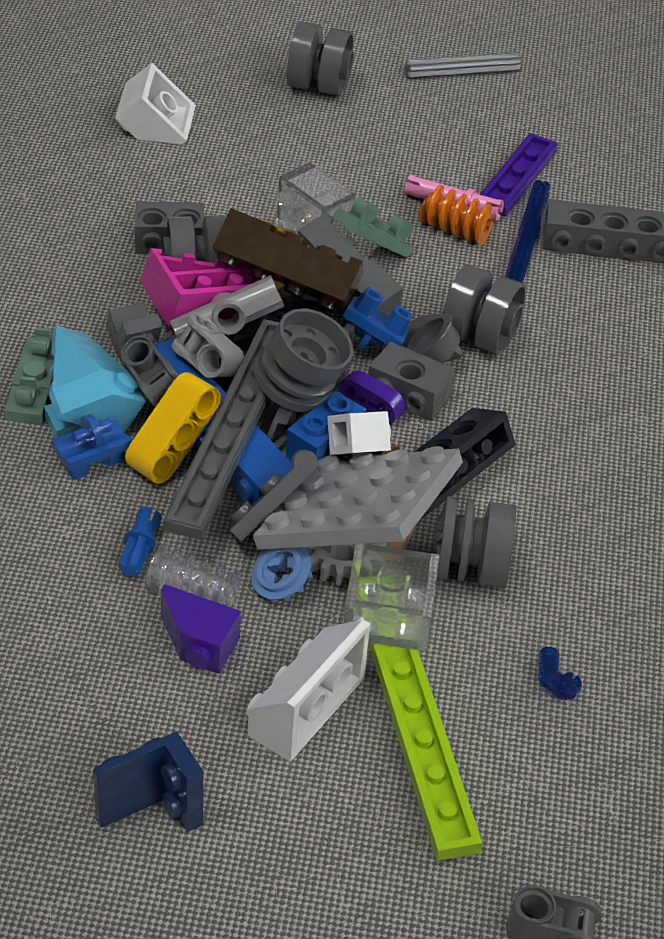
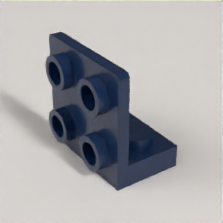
[93,731,204,832]

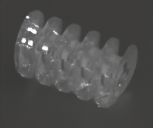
[146,544,241,607]

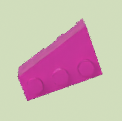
[140,248,259,328]

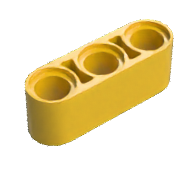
[125,372,221,484]

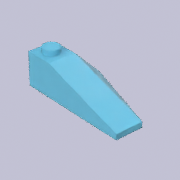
[49,325,146,433]

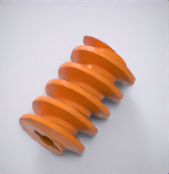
[418,184,494,246]

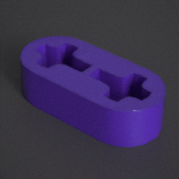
[339,370,406,425]

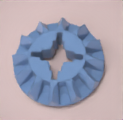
[251,547,314,603]

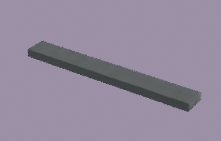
[163,319,279,540]

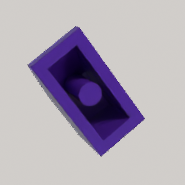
[161,584,241,674]

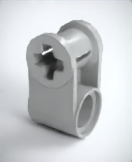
[171,313,244,378]

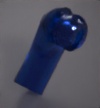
[538,647,582,701]

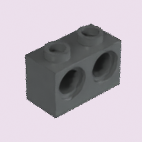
[135,201,204,254]

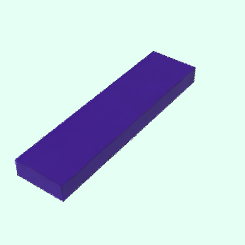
[480,133,558,217]

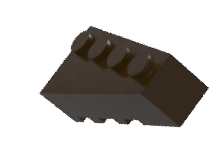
[212,208,363,313]

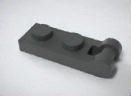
[229,449,318,541]

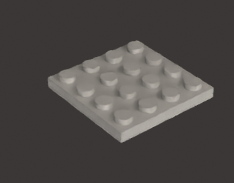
[253,446,463,550]

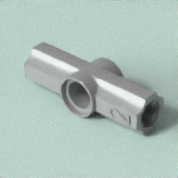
[170,275,284,338]

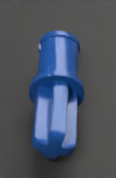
[118,507,162,577]

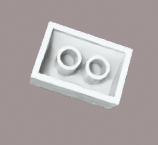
[246,620,370,762]

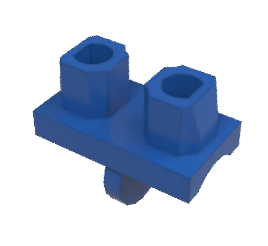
[342,287,412,351]
[52,414,133,479]

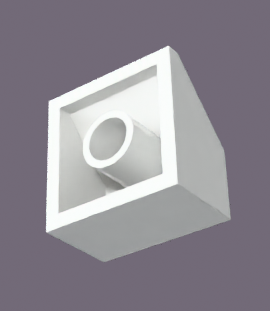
[115,63,196,144]

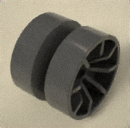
[287,21,354,96]
[163,215,227,263]
[442,264,526,355]

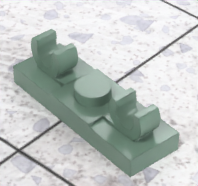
[332,197,414,258]
[4,327,54,424]

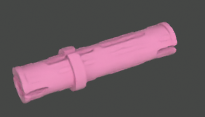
[404,175,504,221]

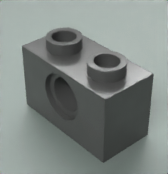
[368,342,455,421]

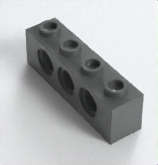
[543,199,664,263]

